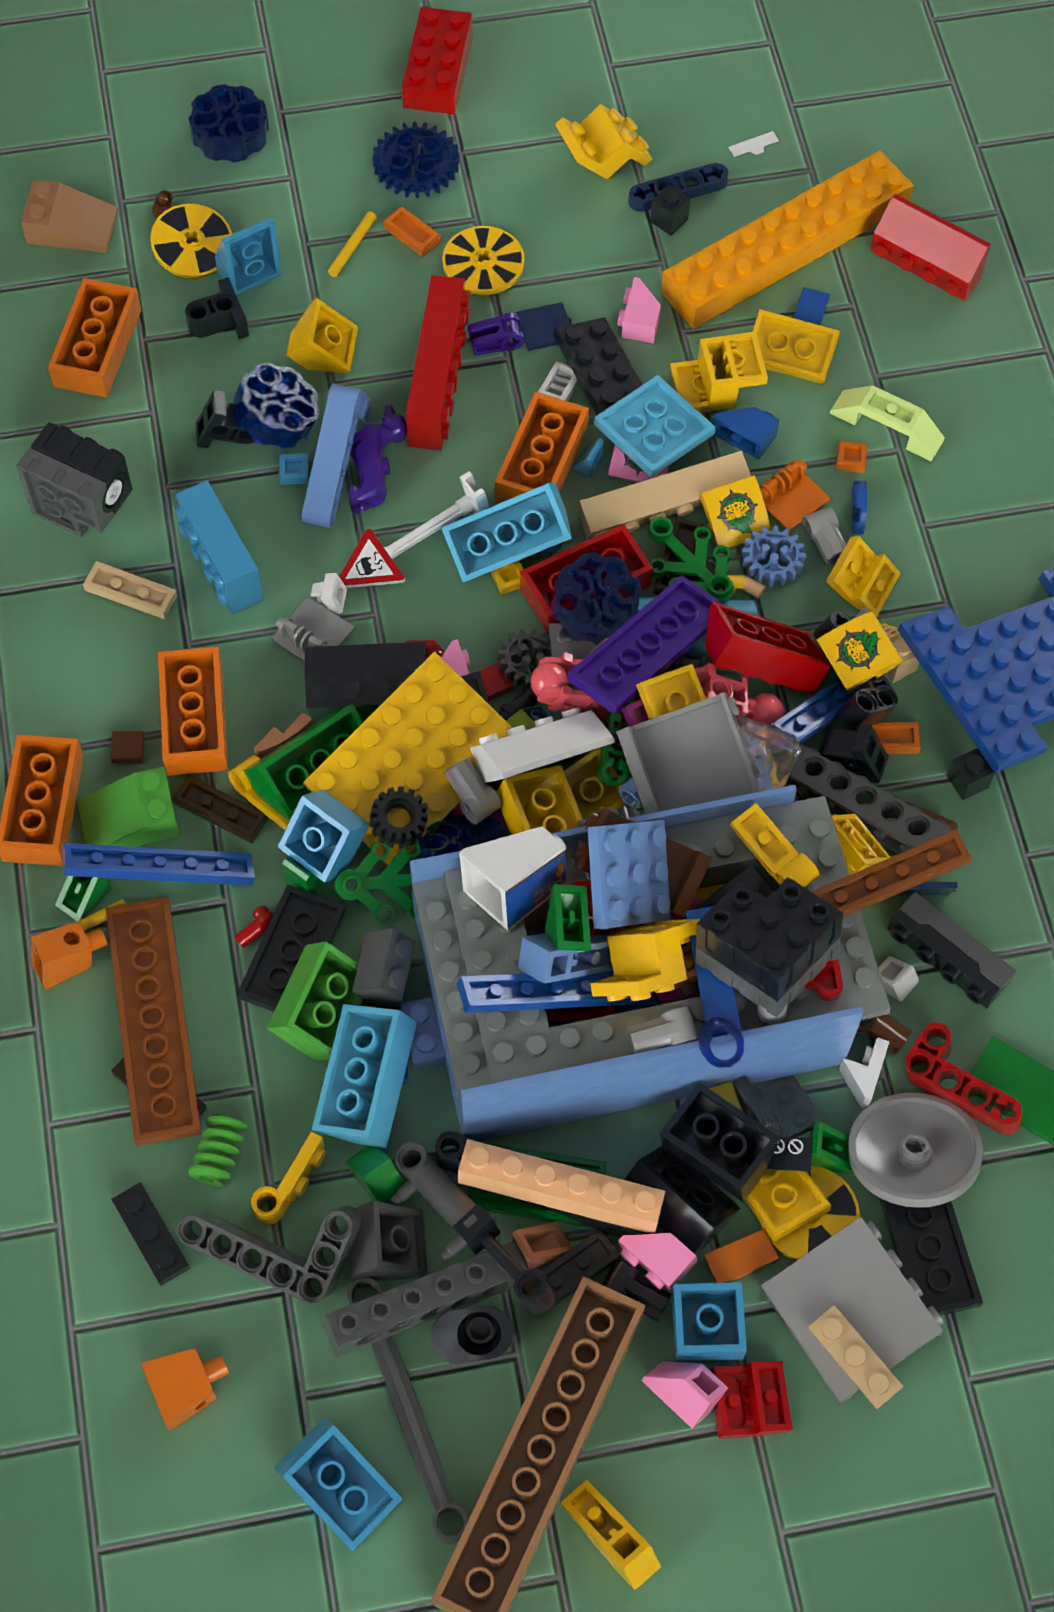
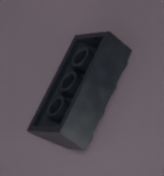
[305,642,426,708]

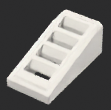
[538,361,578,401]

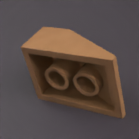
[21,179,118,253]

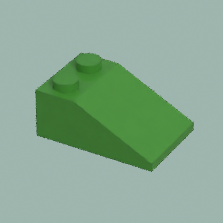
[77,766,180,847]

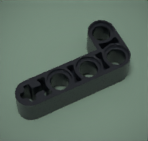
[814,611,899,729]

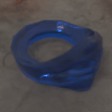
[698,1017,744,1068]

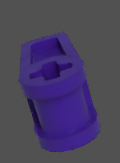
[468,313,525,356]

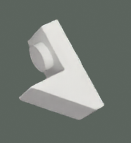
[839,1037,890,1109]

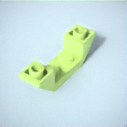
[830,385,945,462]

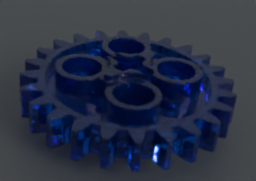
[372,122,460,198]

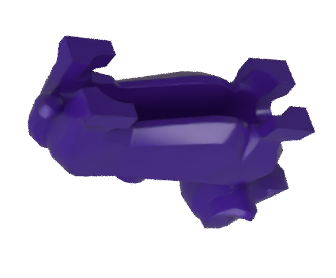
[349,405,407,514]

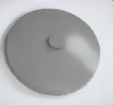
[848,1093,983,1208]

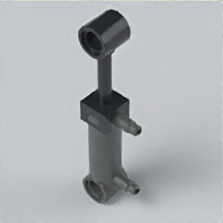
[390,1142,556,1314]

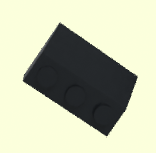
[659,1082,781,1202]
[624,1146,741,1254]

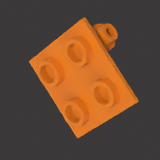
[759,459,831,532]

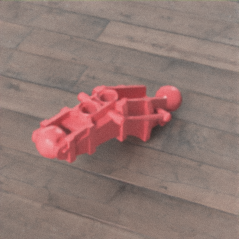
[530,652,785,738]

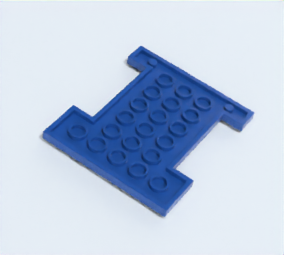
[897,568,1054,773]

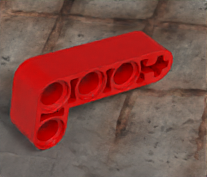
[905,1022,1022,1135]

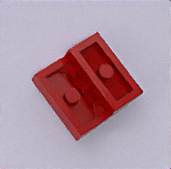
[710,1361,793,1439]

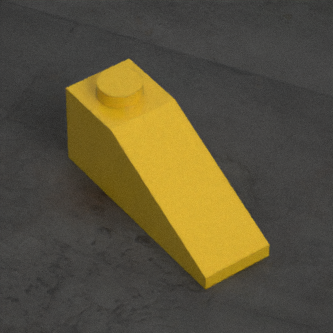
[560,1480,661,1590]

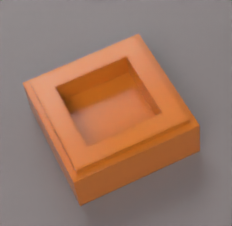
[836,440,868,473]

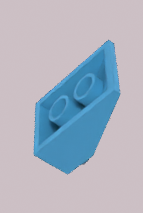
[215,217,282,295]
[274,1417,403,1552]

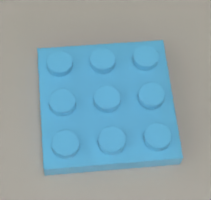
[594,375,716,478]

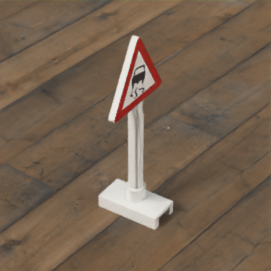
[339,471,490,588]

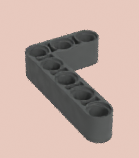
[177,1206,361,1304]

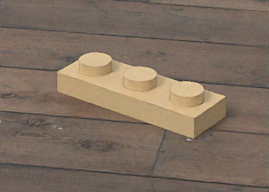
[83,561,177,619]
[808,1305,904,1410]

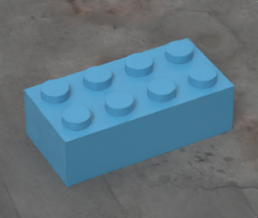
[174,480,263,615]

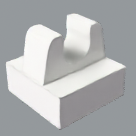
[311,573,347,614]

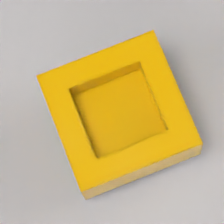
[490,560,523,595]

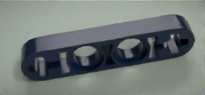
[628,163,729,212]

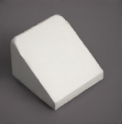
[878,956,919,1002]

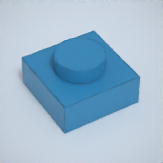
[279,453,309,485]

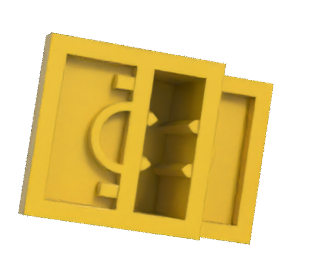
[555,104,653,180]
[669,331,768,413]
[831,814,891,875]
[590,919,700,1001]

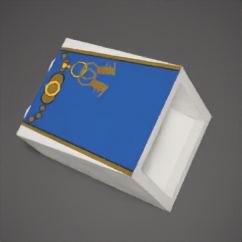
[459,826,567,931]

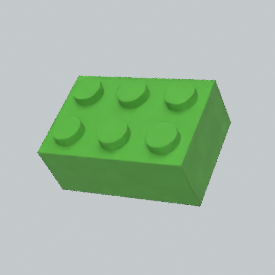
[266,942,364,1061]

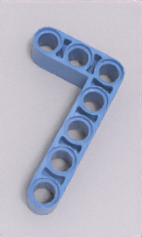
[302,383,372,529]

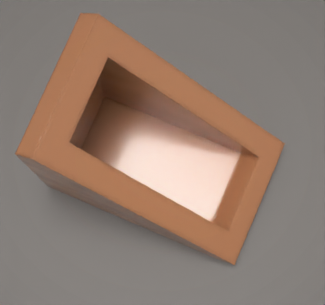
[512,1221,572,1270]

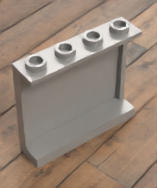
[616,692,767,814]
[761,1217,944,1405]

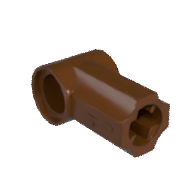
[857,1014,912,1055]

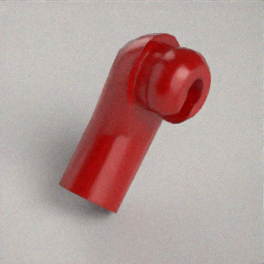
[234,906,273,948]

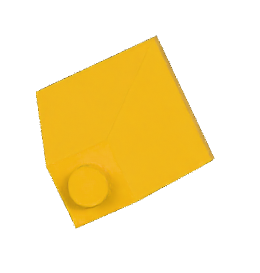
[286,298,358,374]

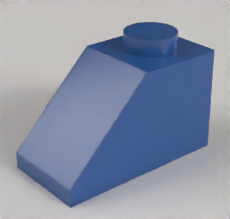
[712,407,779,460]

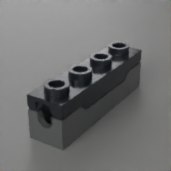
[887,891,1016,1009]

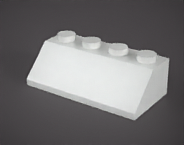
[470,707,615,783]

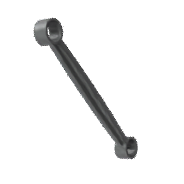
[348,1277,468,1544]

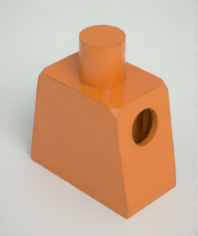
[31,922,107,990]
[141,1348,230,1431]

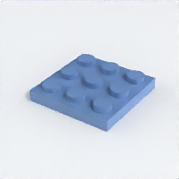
[588,820,671,929]

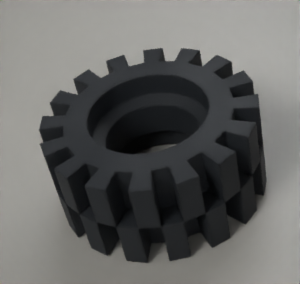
[369,786,428,849]

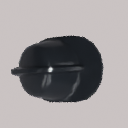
[431,1305,514,1363]

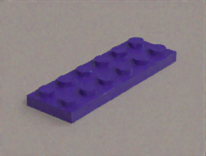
[567,575,724,715]

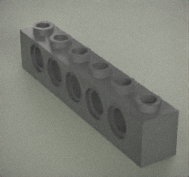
[777,744,953,854]
[323,1241,527,1358]

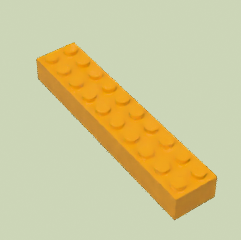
[660,150,914,329]

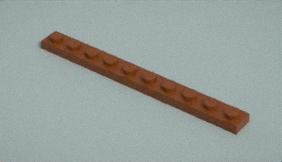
[663,829,971,994]

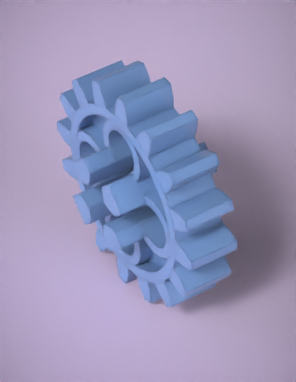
[741,525,806,587]

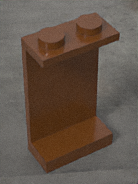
[571,806,712,918]

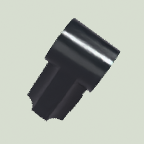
[601,1260,672,1321]

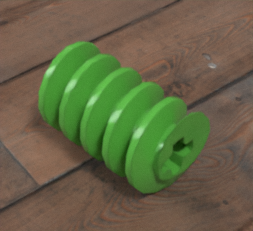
[188,1113,249,1188]

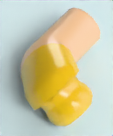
[720,575,766,599]

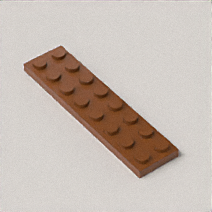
[106,896,202,1146]

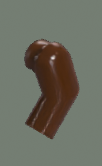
[152,190,173,219]

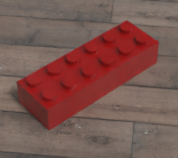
[406,275,470,451]

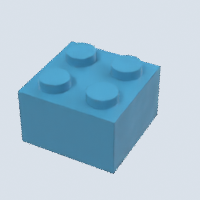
[278,789,370,883]
[671,1282,747,1362]

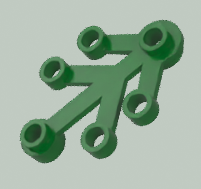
[649,517,734,603]
[335,840,421,923]

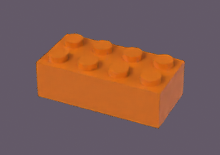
[48,278,141,398]
[495,391,589,503]
[158,646,229,776]
[0,734,84,866]

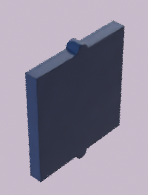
[516,302,572,351]
[894,882,958,896]

